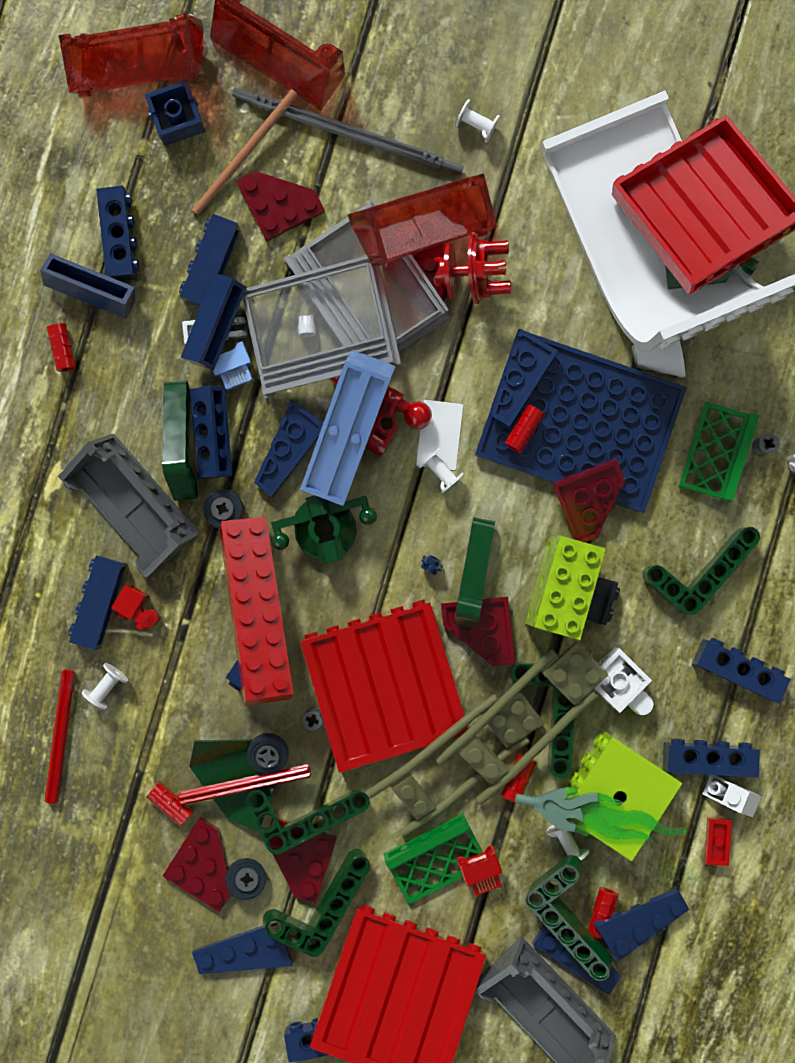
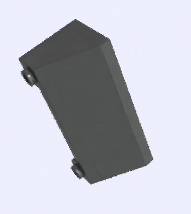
[58,433,201,578]
[475,937,616,1063]

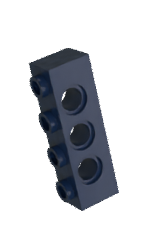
[96,186,140,281]
[190,385,232,479]
[692,638,791,704]
[663,738,760,777]
[284,1018,329,1063]

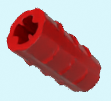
[46,323,76,372]
[504,405,545,454]
[501,753,537,802]
[146,781,193,827]
[588,887,619,939]

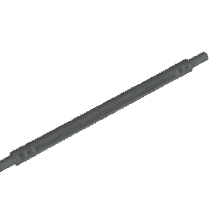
[232,88,464,175]

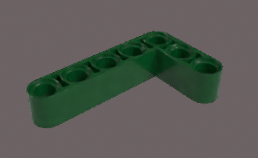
[162,380,198,501]
[454,517,495,628]
[642,527,760,615]
[510,662,575,779]
[246,789,370,854]
[262,848,370,957]
[525,855,612,981]

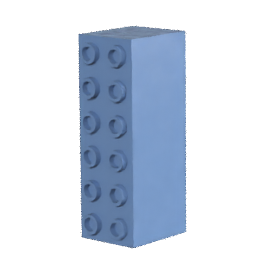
[300,350,395,506]

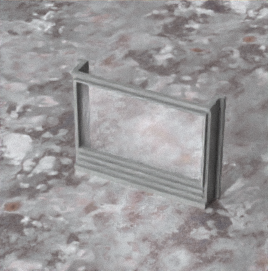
[284,199,450,352]
[243,255,402,399]

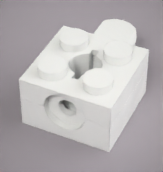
[594,646,653,715]

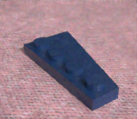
[491,329,558,428]
[254,399,323,497]
[593,889,690,962]
[532,911,621,995]
[192,921,293,974]

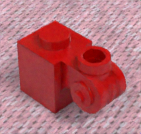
[111,584,160,632]

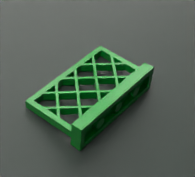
[678,402,760,503]
[383,813,483,905]

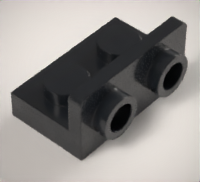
[586,577,620,625]

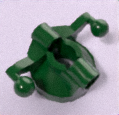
[271,495,377,564]

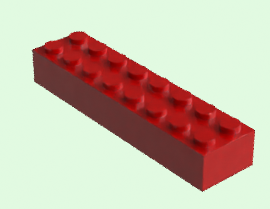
[219,517,294,706]

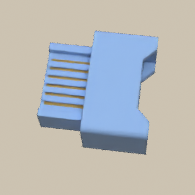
[213,341,253,391]

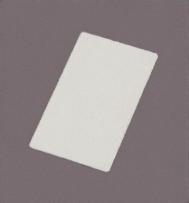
[416,400,463,470]

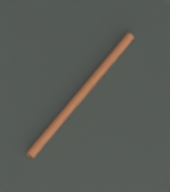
[192,89,298,216]

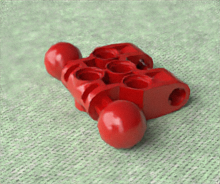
[323,376,432,457]

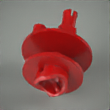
[434,235,511,304]

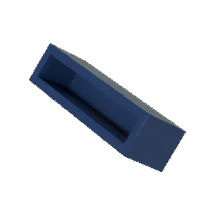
[179,213,240,308]
[40,253,136,319]
[181,273,247,371]
[68,555,127,650]

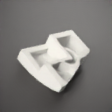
[631,340,685,378]

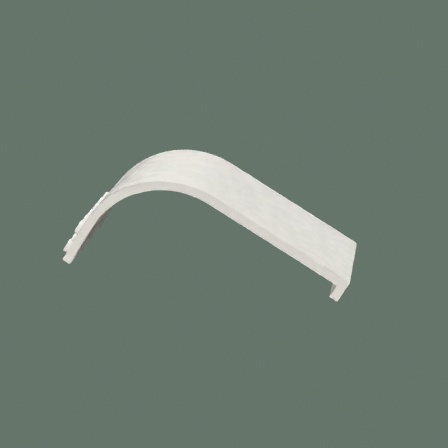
[540,90,795,351]

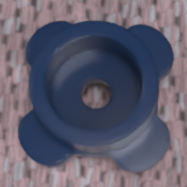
[421,555,443,575]

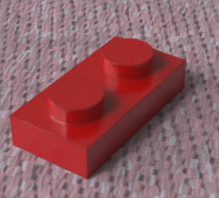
[704,817,732,866]

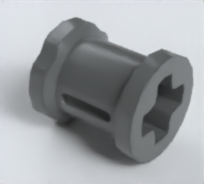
[752,434,779,456]
[302,708,323,731]

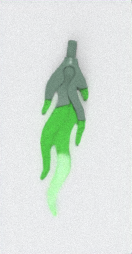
[515,787,688,842]

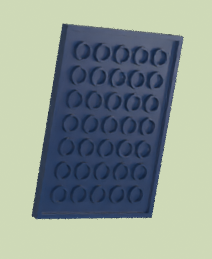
[474,329,687,514]

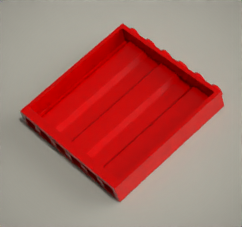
[611,115,795,295]
[300,599,468,773]
[310,904,486,1063]

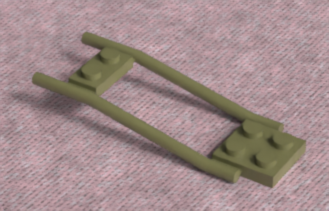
[435,641,609,805]
[366,691,544,838]

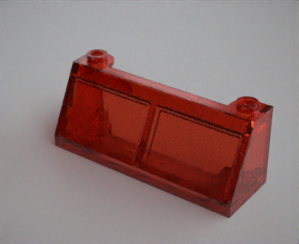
[210,0,345,111]
[59,13,204,98]
[347,173,498,269]

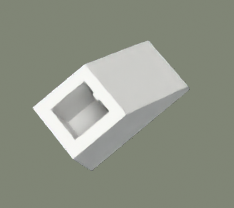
[703,775,762,817]

